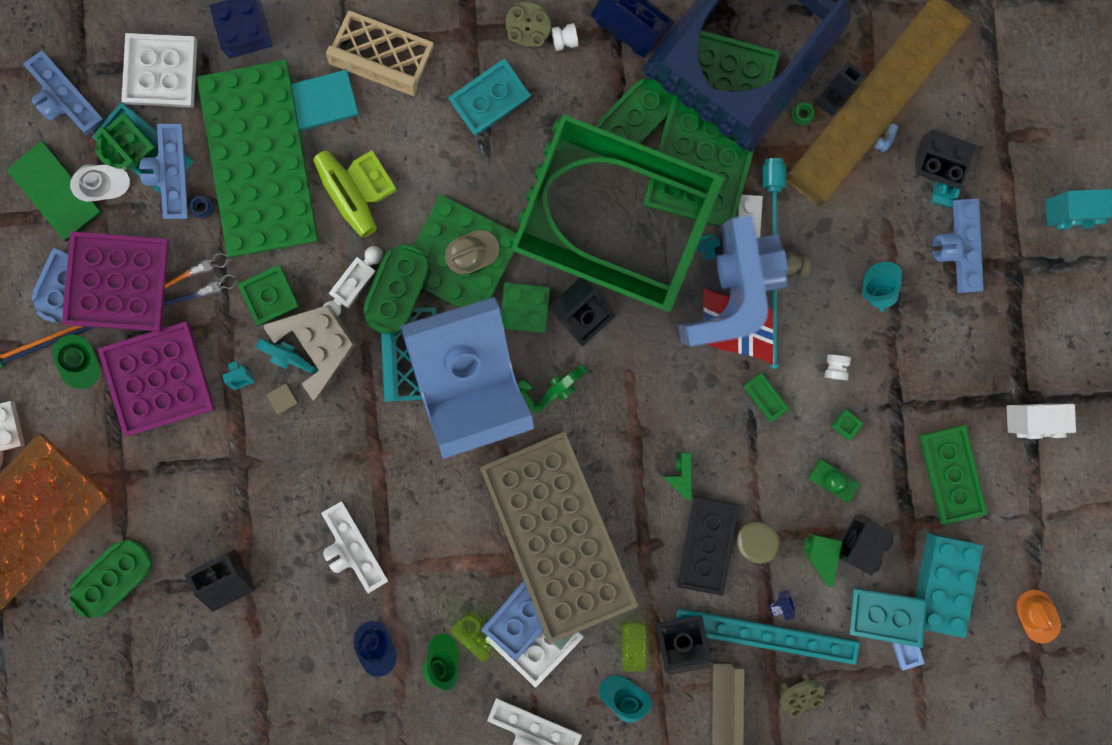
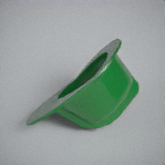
[52,334,100,389]
[422,633,459,691]

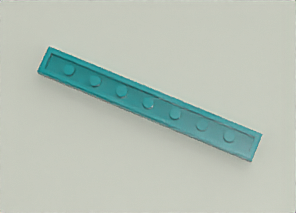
[675,607,860,665]

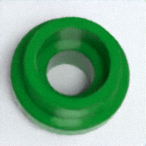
[791,102,815,125]

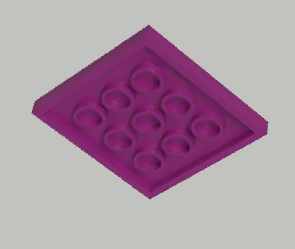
[62,231,169,332]
[98,322,216,437]

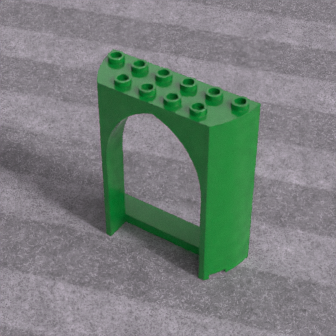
[509,114,725,312]

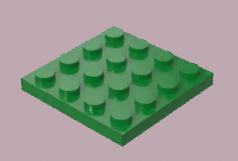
[414,195,515,308]

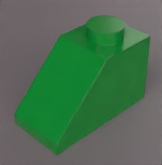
[803,532,842,587]

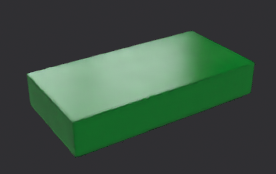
[742,372,789,423]

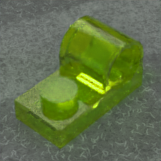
[449,611,491,663]

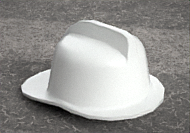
[70,164,130,202]

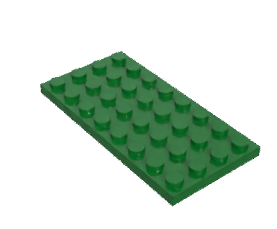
[643,30,780,227]
[197,60,319,258]

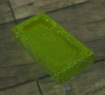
[622,623,646,671]

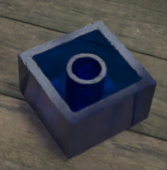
[209,0,273,58]

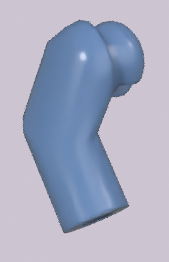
[873,123,898,152]

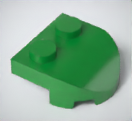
[95,113,157,170]

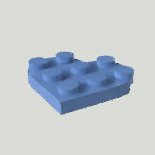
[31,248,68,323]

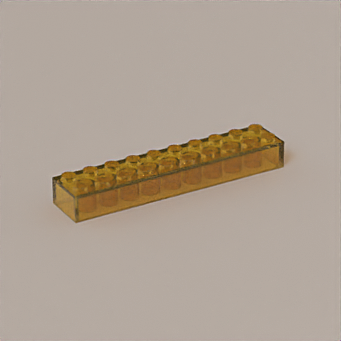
[786,0,972,207]

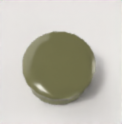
[737,522,780,563]

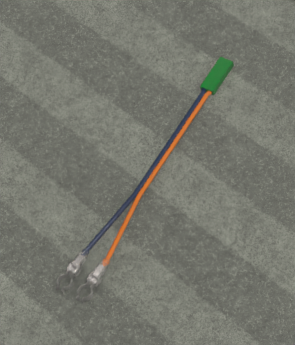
[0,253,239,369]

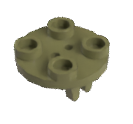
[505,1,551,46]
[780,673,825,717]

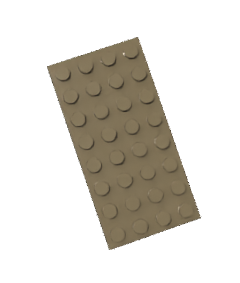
[480,431,639,644]

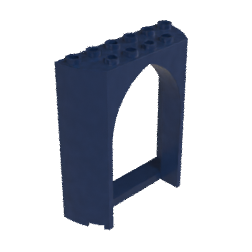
[641,0,851,153]

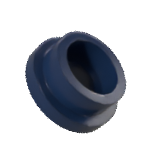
[190,195,214,219]

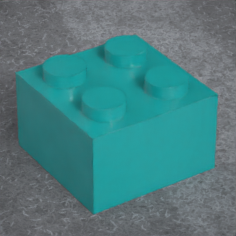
[1046,189,1112,230]

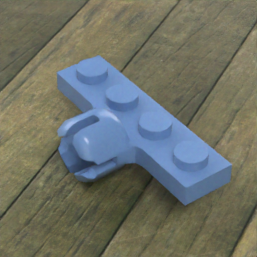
[932,199,984,293]

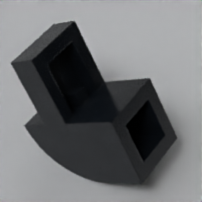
[814,61,866,117]

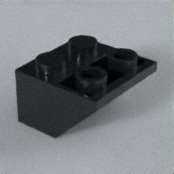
[915,130,977,190]
[184,549,255,612]

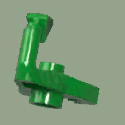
[517,364,587,413]

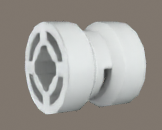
[551,23,578,51]
[824,355,851,381]

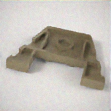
[263,305,356,401]

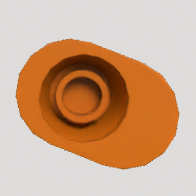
[1016,589,1061,644]

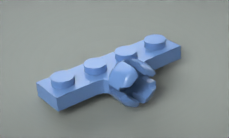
[23,51,104,136]
[139,124,188,219]

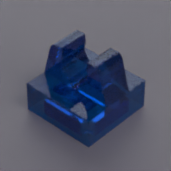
[769,590,796,621]

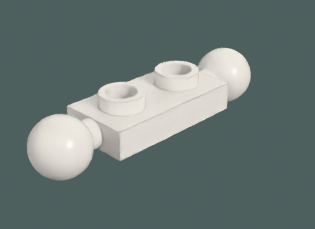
[323,246,383,316]

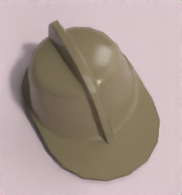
[445,230,499,274]

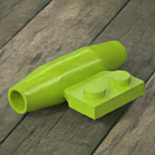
[313,150,397,238]

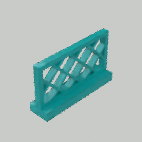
[381,307,436,402]

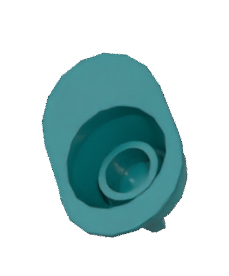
[862,262,902,312]
[599,675,651,723]

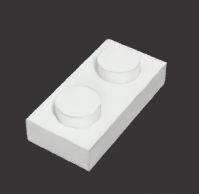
[737,195,763,238]

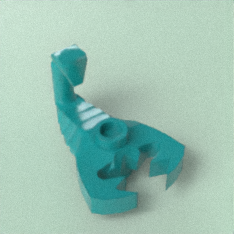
[255,338,319,375]

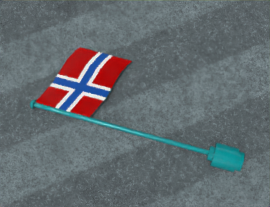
[703,158,786,369]

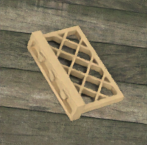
[326,10,434,96]

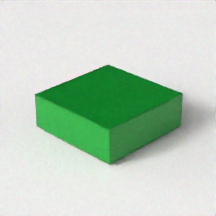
[830,409,864,441]

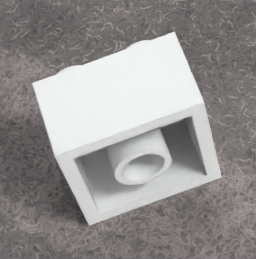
[1007,403,1076,439]

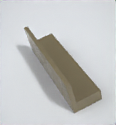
[712,663,744,745]

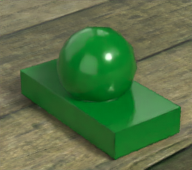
[807,459,860,503]

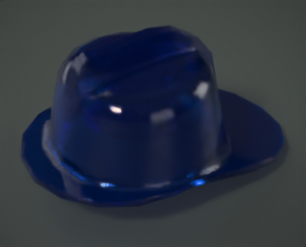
[353,621,397,677]

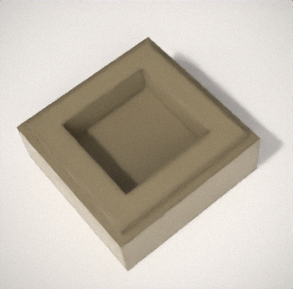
[266,383,299,415]

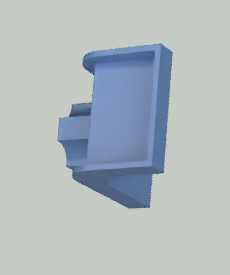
[678,215,788,346]
[401,297,534,459]

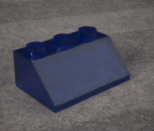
[590,0,675,58]

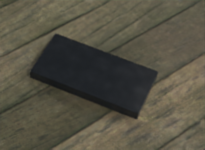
[677,496,740,596]

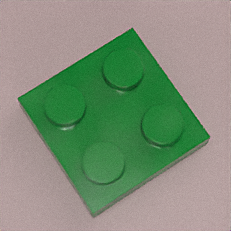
[237,265,300,326]
[501,283,550,334]

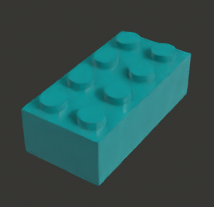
[915,533,983,638]

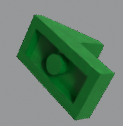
[661,452,691,500]

